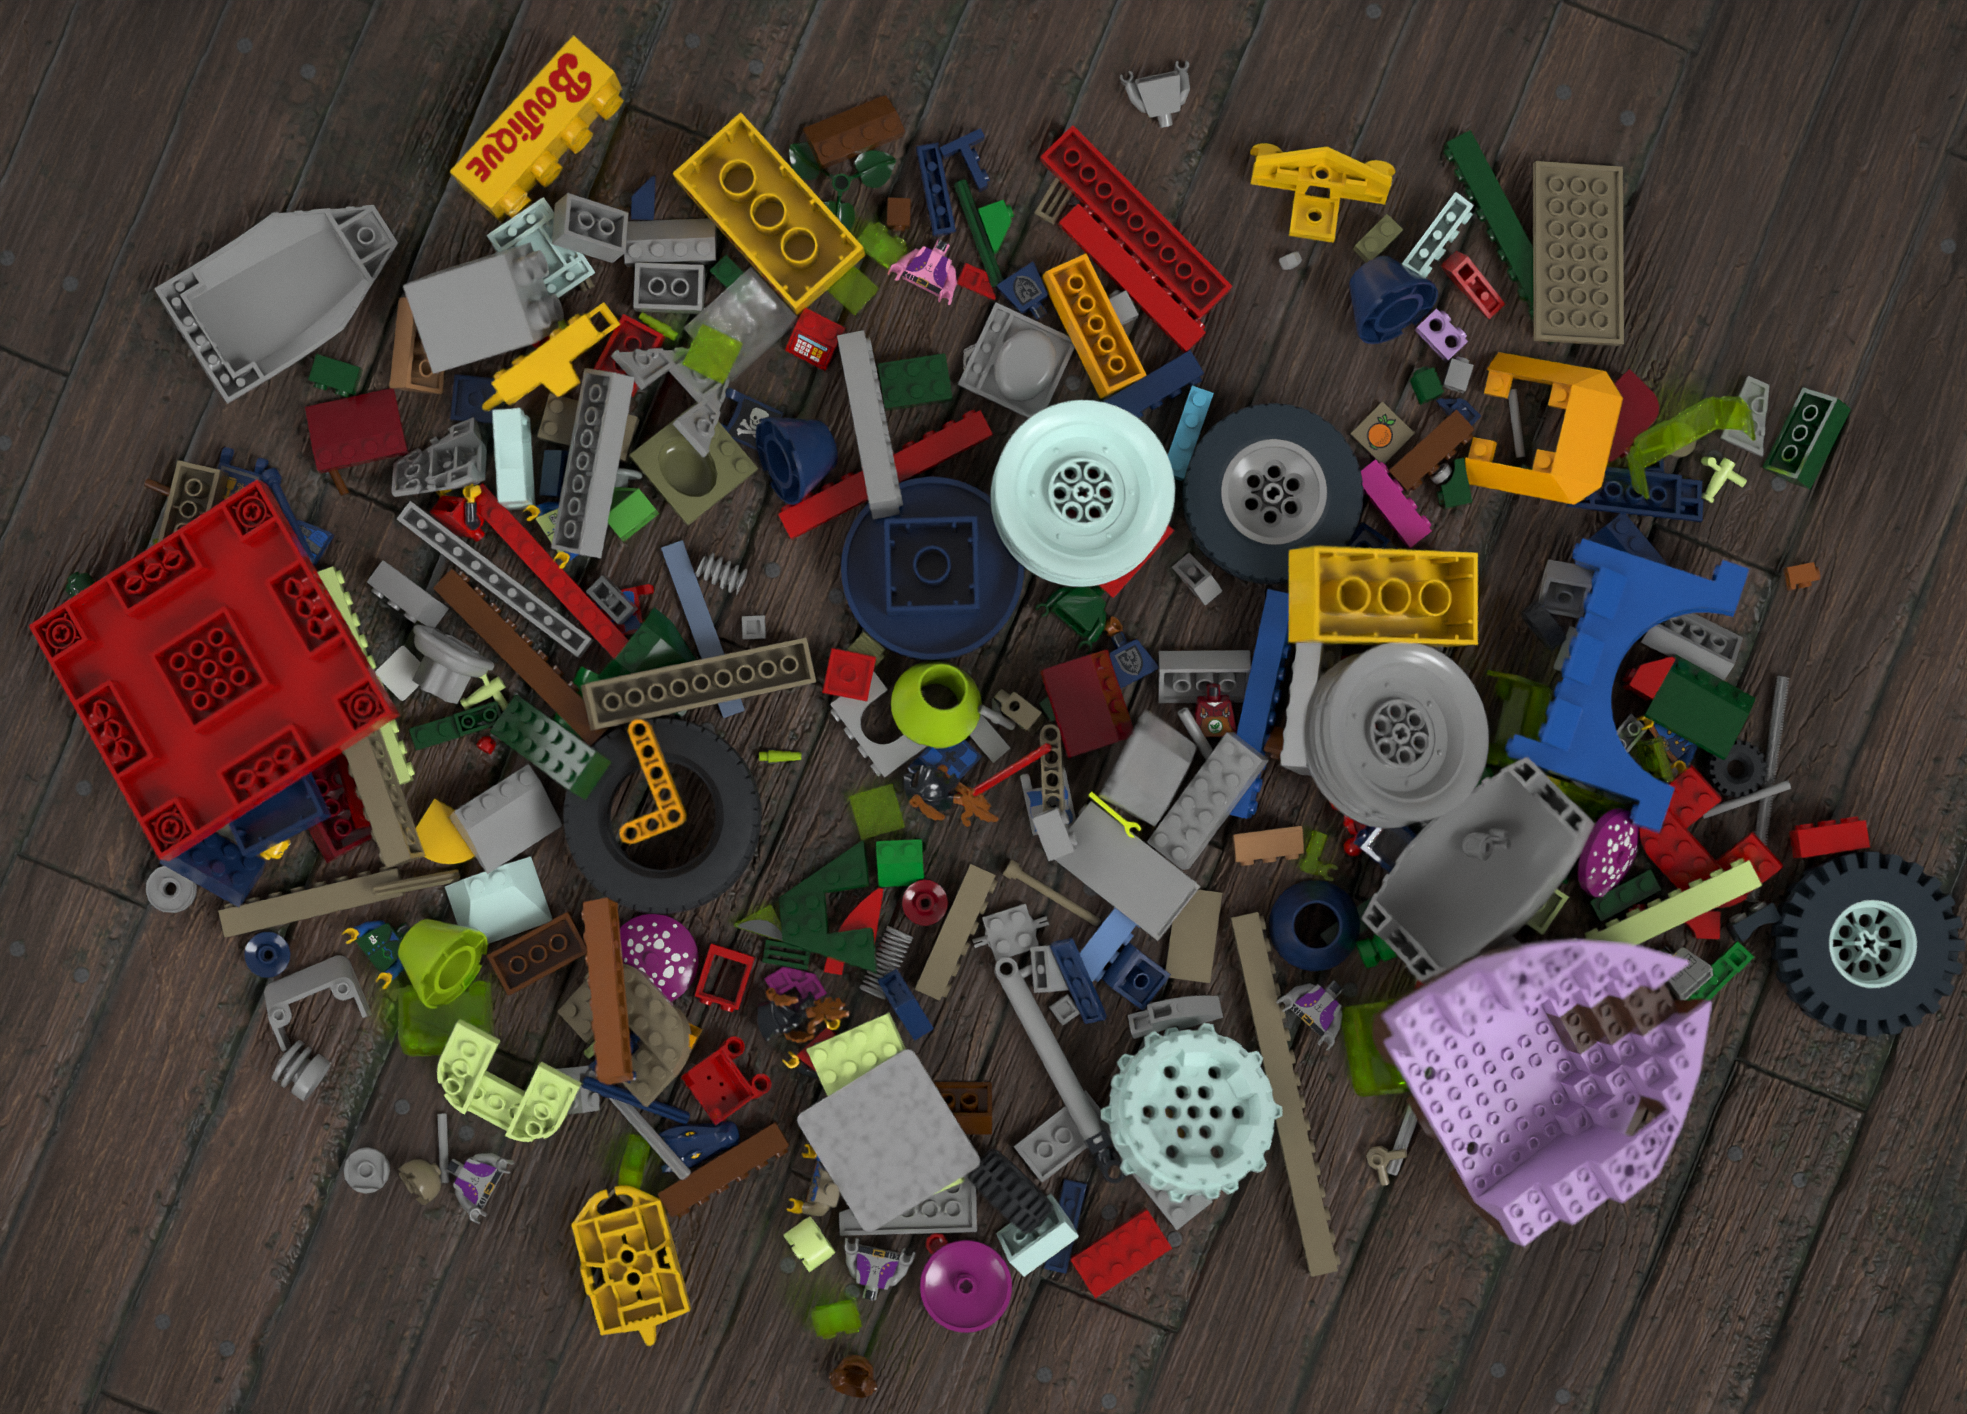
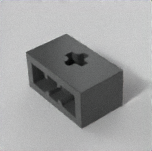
[586,575,639,625]

